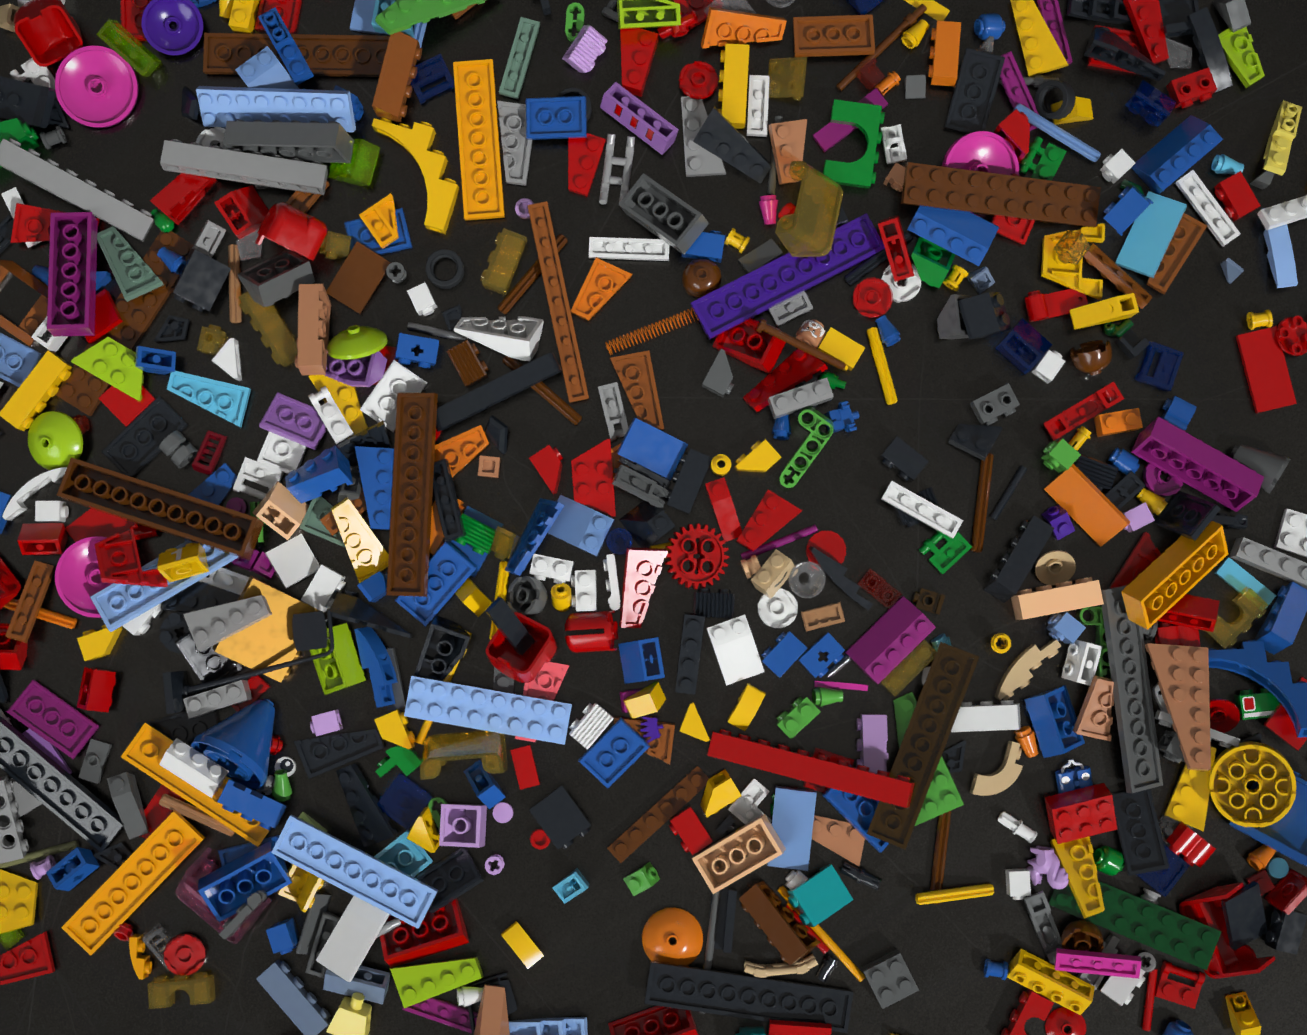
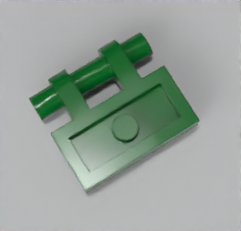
[1019,136,1067,181]
[918,530,972,574]

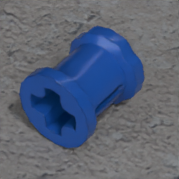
[984,959,1008,980]

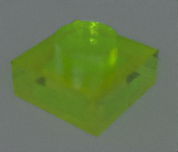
[0,929,25,951]

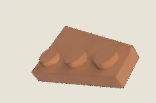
[768,119,807,185]
[1073,675,1114,741]
[812,815,865,866]

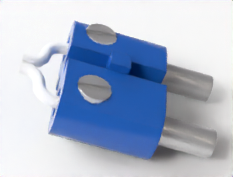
[1055,759,1093,794]

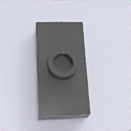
[78,738,112,784]

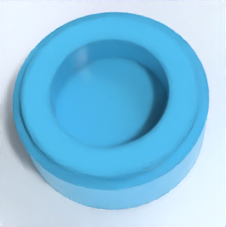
[1266,857,1289,878]

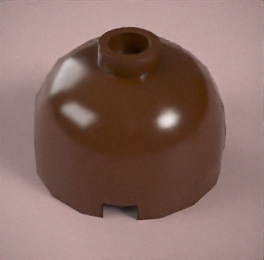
[682,258,722,298]
[1070,340,1112,375]
[1061,920,1104,953]

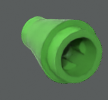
[812,687,843,707]
[272,769,292,801]

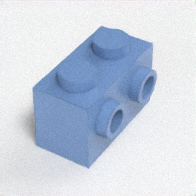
[1046,612,1086,644]

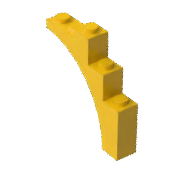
[372,118,460,234]

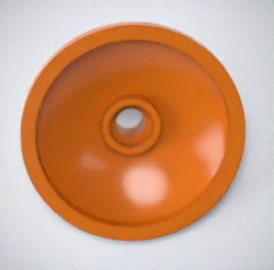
[642,907,703,966]

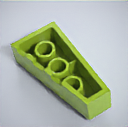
[390,957,484,1008]

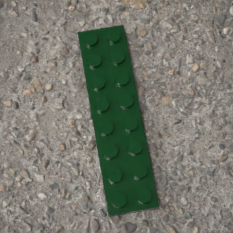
[1048,881,1222,970]

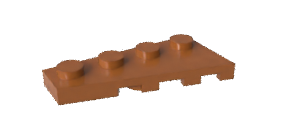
[1147,213,1207,294]
[610,350,664,430]

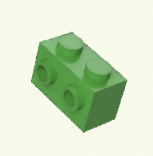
[1041,438,1081,473]
[776,696,821,740]

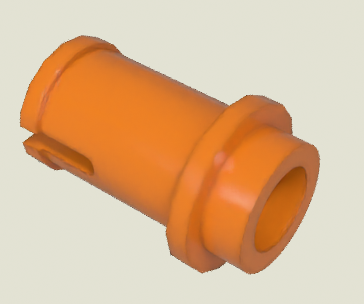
[875,71,901,96]

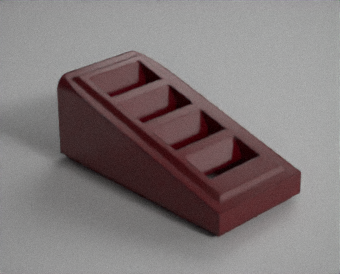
[192,430,227,476]

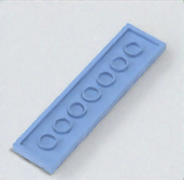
[196,86,356,132]
[90,540,238,632]
[404,676,572,745]
[271,815,438,929]

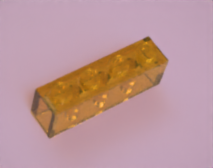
[239,291,298,367]

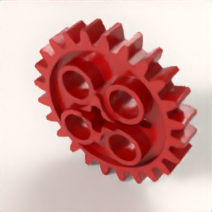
[664,523,729,589]

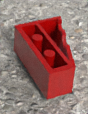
[620,28,658,97]
[150,173,218,225]

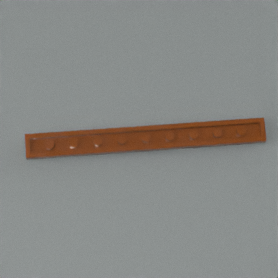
[527,201,589,403]

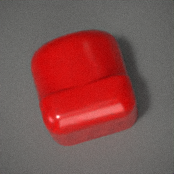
[13,0,83,67]
[255,202,327,261]
[486,612,557,683]

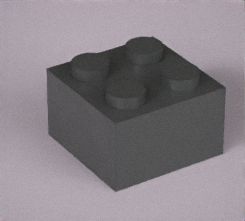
[861,949,919,1009]

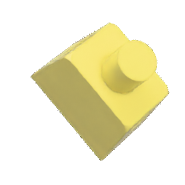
[327,992,372,1035]

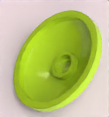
[327,325,388,360]
[27,411,83,470]

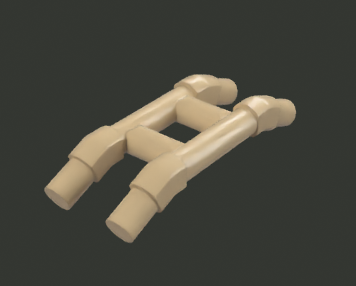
[743,954,818,978]

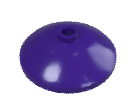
[141,0,203,55]

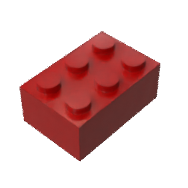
[1045,783,1117,844]

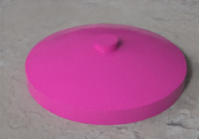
[55,46,138,128]
[942,131,1019,175]
[55,536,113,618]

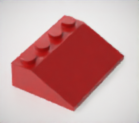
[380,898,469,968]

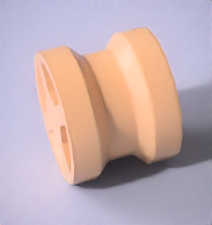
[740,555,761,579]

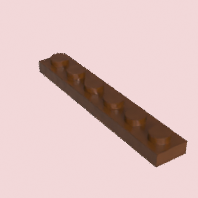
[607,765,709,863]

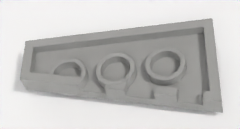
[681,96,726,177]

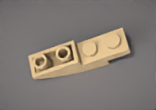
[995,639,1061,700]

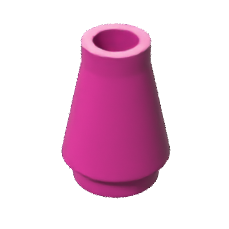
[759,195,778,225]

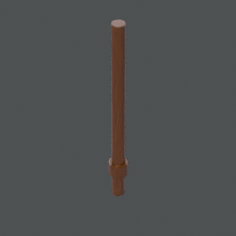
[836,4,927,91]

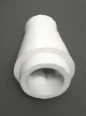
[457,986,484,1007]

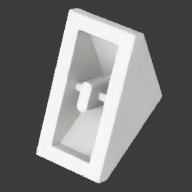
[212,338,242,381]

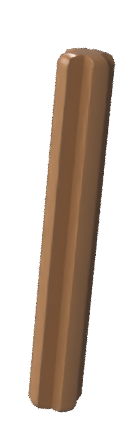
[228,244,242,323]
[159,794,235,837]

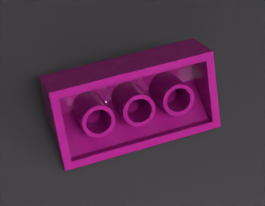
[845,596,936,684]

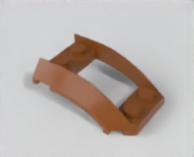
[0,260,48,346]

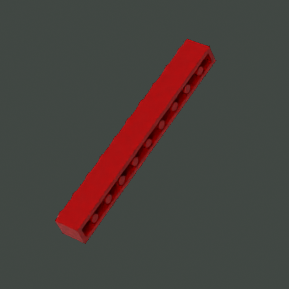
[707,729,915,808]

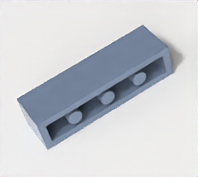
[256,959,332,1035]

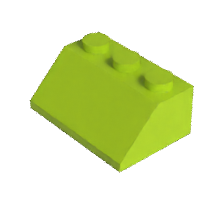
[310,623,366,695]

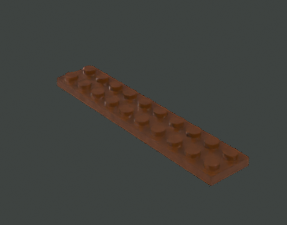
[203,33,390,77]
[901,162,1101,227]
[56,231,193,416]
[386,393,438,597]

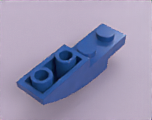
[258,7,314,86]
[354,627,398,708]

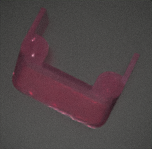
[175,847,271,944]

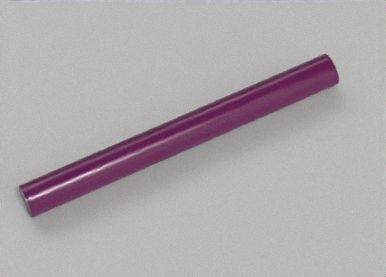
[740,524,818,560]

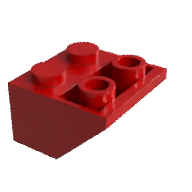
[214,186,269,241]

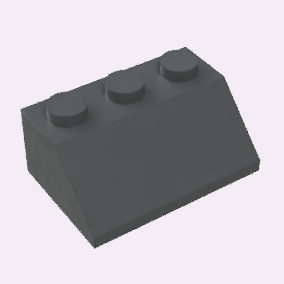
[238,250,315,307]

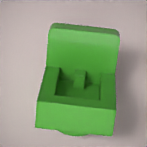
[623,862,660,896]

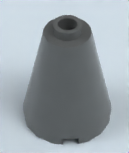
[1229,444,1291,494]

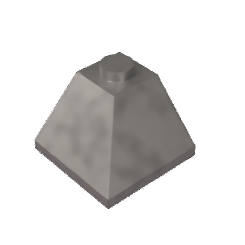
[937,294,973,339]

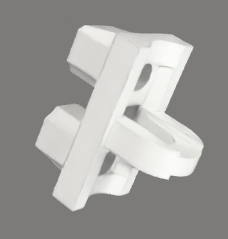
[880,124,907,164]

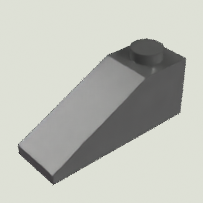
[107,772,150,840]

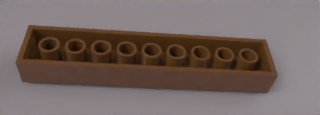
[57,457,264,560]

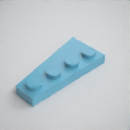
[167,371,251,428]

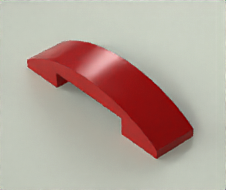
[1043,382,1124,441]

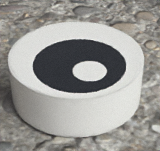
[275,756,296,777]

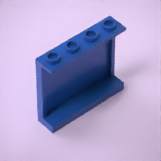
[1229,770,1307,867]

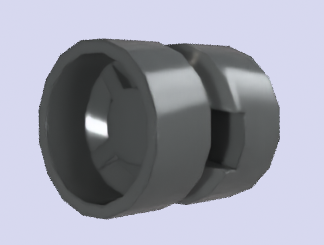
[159,430,198,468]

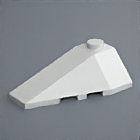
[454,316,544,361]

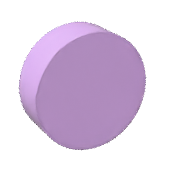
[515,198,534,219]
[493,802,513,823]

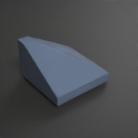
[1220,258,1244,284]
[966,266,995,294]

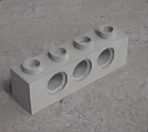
[0,775,29,864]

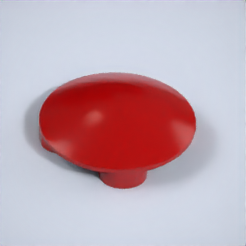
[1276,316,1307,356]

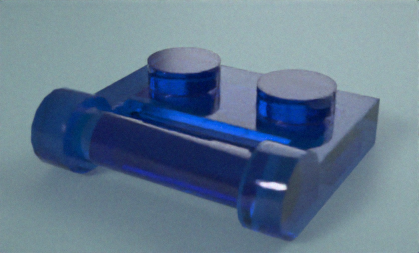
[411,54,455,104]
[1135,341,1184,391]

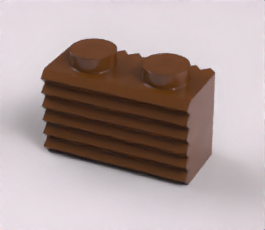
[446,340,489,388]

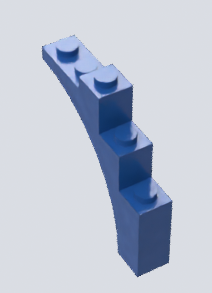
[1208,640,1307,738]

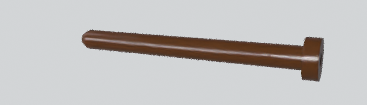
[756,318,846,370]

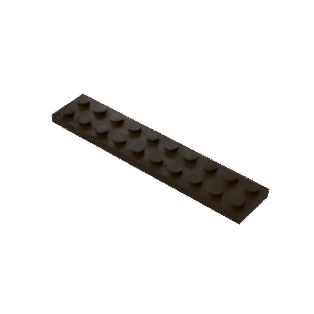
[867,642,979,850]

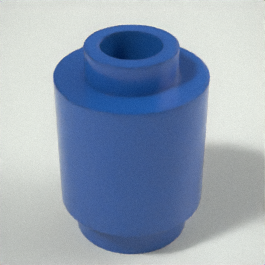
[1108,447,1140,475]

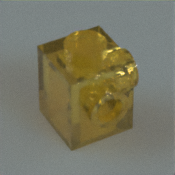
[1054,230,1090,265]
[319,231,351,259]
[197,325,228,356]

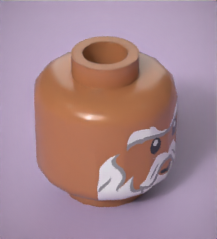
[796,319,826,348]

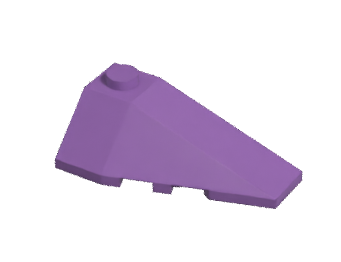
[325,351,387,387]

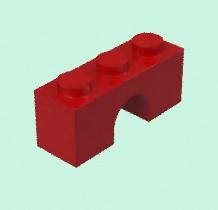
[1001,989,1054,1035]

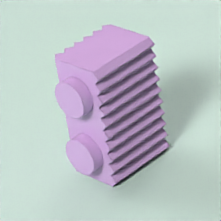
[562,25,608,73]

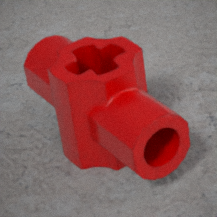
[657,10,698,39]

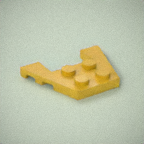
[1041,223,1105,300]
[0,869,38,934]

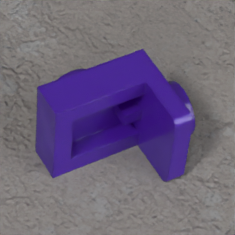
[1042,505,1075,540]

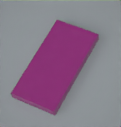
[7,680,99,759]

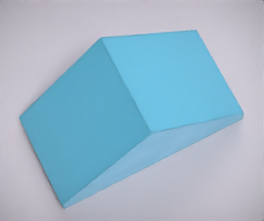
[552,868,589,904]

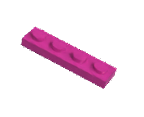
[1054,948,1142,979]

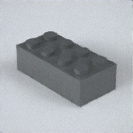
[618,173,709,255]

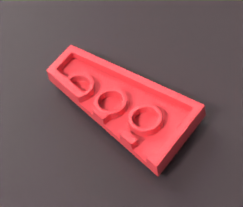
[515,662,570,742]

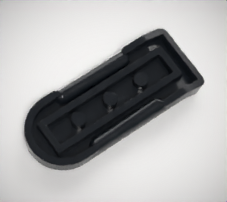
[0,76,56,128]

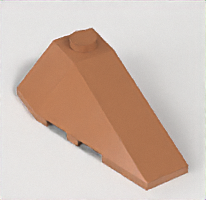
[474,984,510,1035]

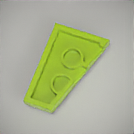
[1218,27,1265,88]

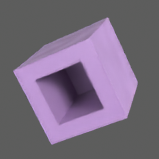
[1123,502,1155,532]
[310,709,343,736]

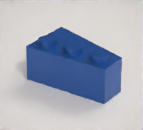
[285,445,353,504]
[1254,582,1307,655]
[217,779,287,831]

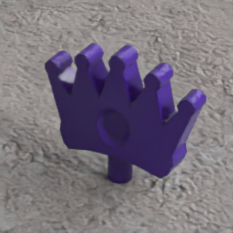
[640,716,664,743]

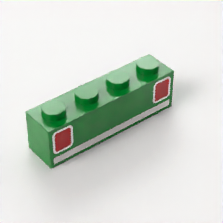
[1234,688,1280,720]

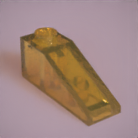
[491,526,520,561]

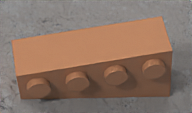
[295,284,331,375]

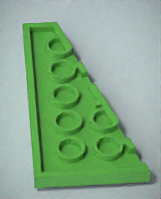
[375,0,485,35]
[894,692,964,826]

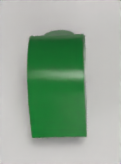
[375,745,424,777]

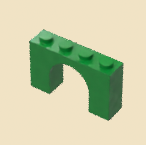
[822,99,885,189]

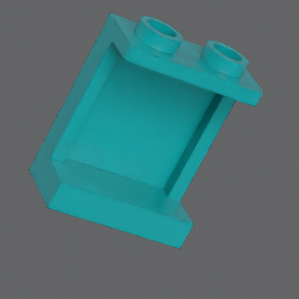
[787,865,853,927]

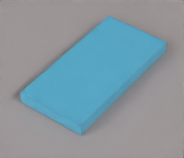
[1115,191,1187,278]

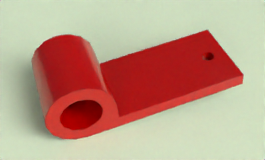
[1024,289,1088,322]

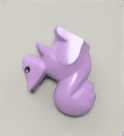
[1027,846,1069,889]

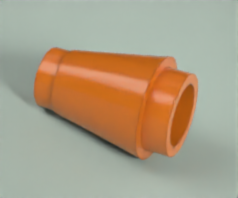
[1015,726,1039,758]
[1247,844,1276,871]

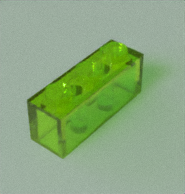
[96,19,162,77]

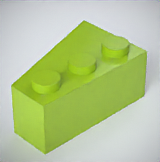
[617,0,681,29]

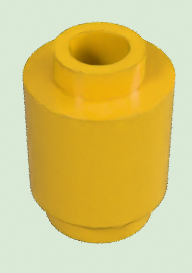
[711,454,731,476]
[551,583,572,612]

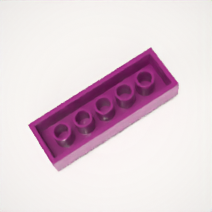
[47,212,98,337]
[1131,417,1264,512]

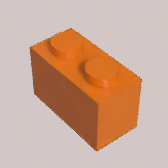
[1094,408,1143,437]

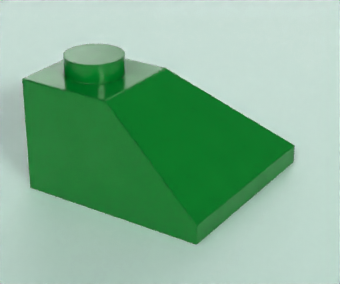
[911,236,956,288]

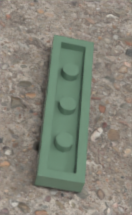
[499,17,540,99]

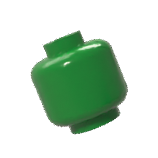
[1093,846,1125,876]

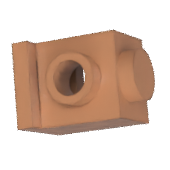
[883,162,905,192]

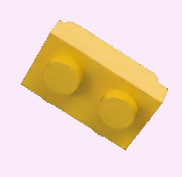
[277,863,324,912]

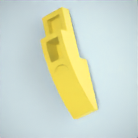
[1263,100,1302,176]

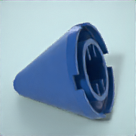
[191,698,275,789]

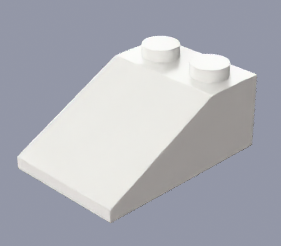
[706,615,764,685]

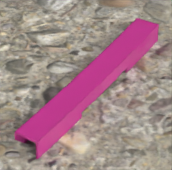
[814,681,868,691]

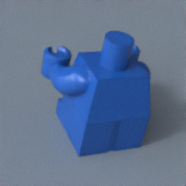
[824,400,859,433]

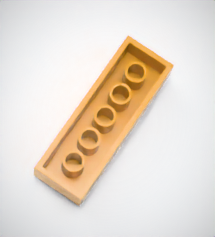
[1121,521,1228,630]

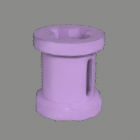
[485,854,505,875]
[30,855,57,880]

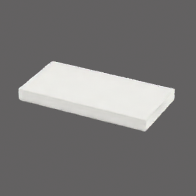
[316,896,390,982]

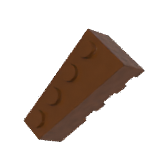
[739,881,821,965]

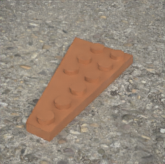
[1145,643,1211,771]

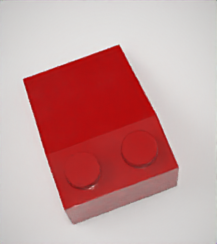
[712,318,786,373]

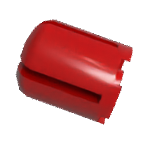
[565,610,618,653]

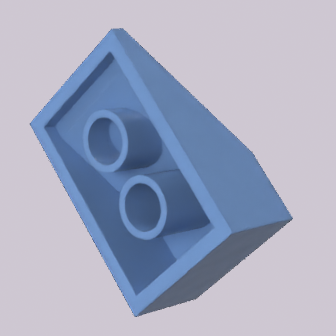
[235,46,299,89]
[548,495,615,557]

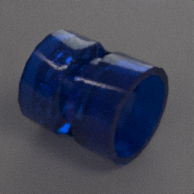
[606,528,633,556]

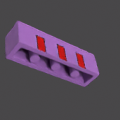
[600,82,679,155]

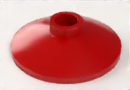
[1209,699,1240,733]
[1045,1007,1086,1035]

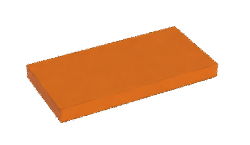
[1044,464,1131,547]

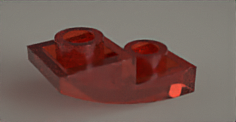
[858,569,902,610]

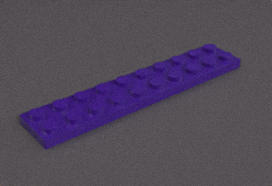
[690,213,885,339]

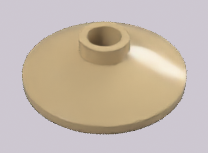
[1035,550,1076,586]

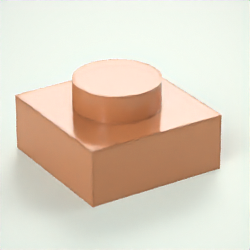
[478,456,500,478]

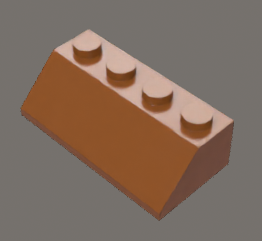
[372,32,422,123]

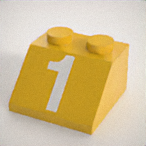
[157,543,209,582]

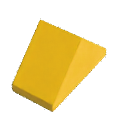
[1051,96,1094,125]
[455,577,493,617]
[623,681,666,719]
[679,702,710,742]
[407,807,440,853]

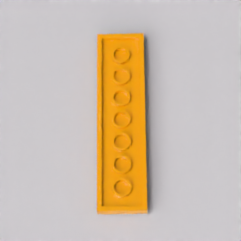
[453,59,505,220]
[121,723,269,847]
[61,810,205,956]

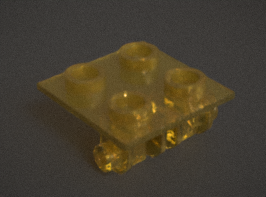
[768,57,807,101]

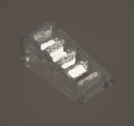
[143,924,172,971]

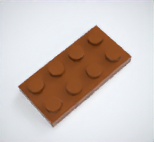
[793,15,875,57]

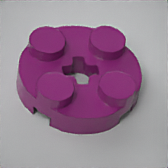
[1143,463,1183,497]

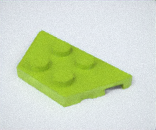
[71,337,144,402]

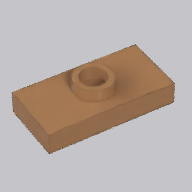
[801,602,845,632]

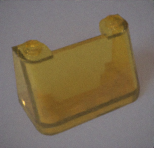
[775,161,843,257]
[420,731,508,780]

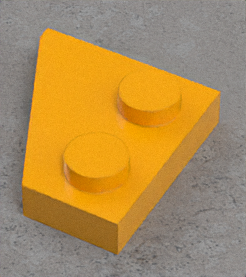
[359,193,399,249]

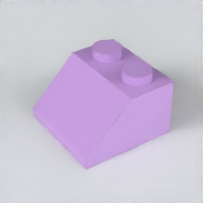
[439,804,487,848]

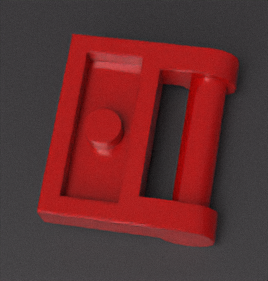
[1155,961,1206,1009]

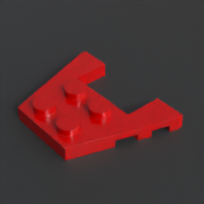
[94,524,168,587]

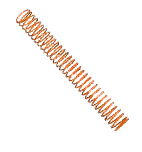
[605,307,699,355]

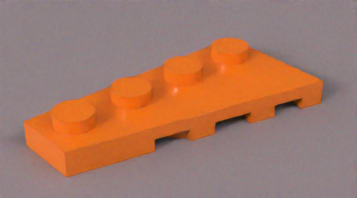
[701,7,787,48]

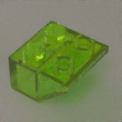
[329,139,380,186]

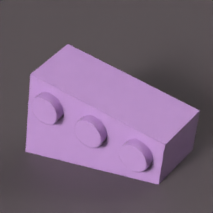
[856,714,888,773]

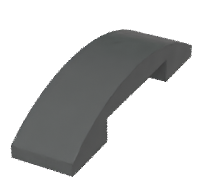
[1024,891,1063,965]

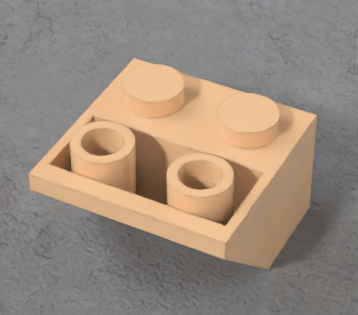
[252,481,309,540]

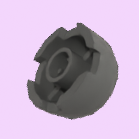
[508,576,548,617]

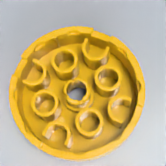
[1209,742,1296,828]

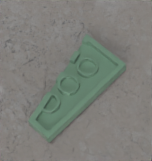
[97,226,164,302]

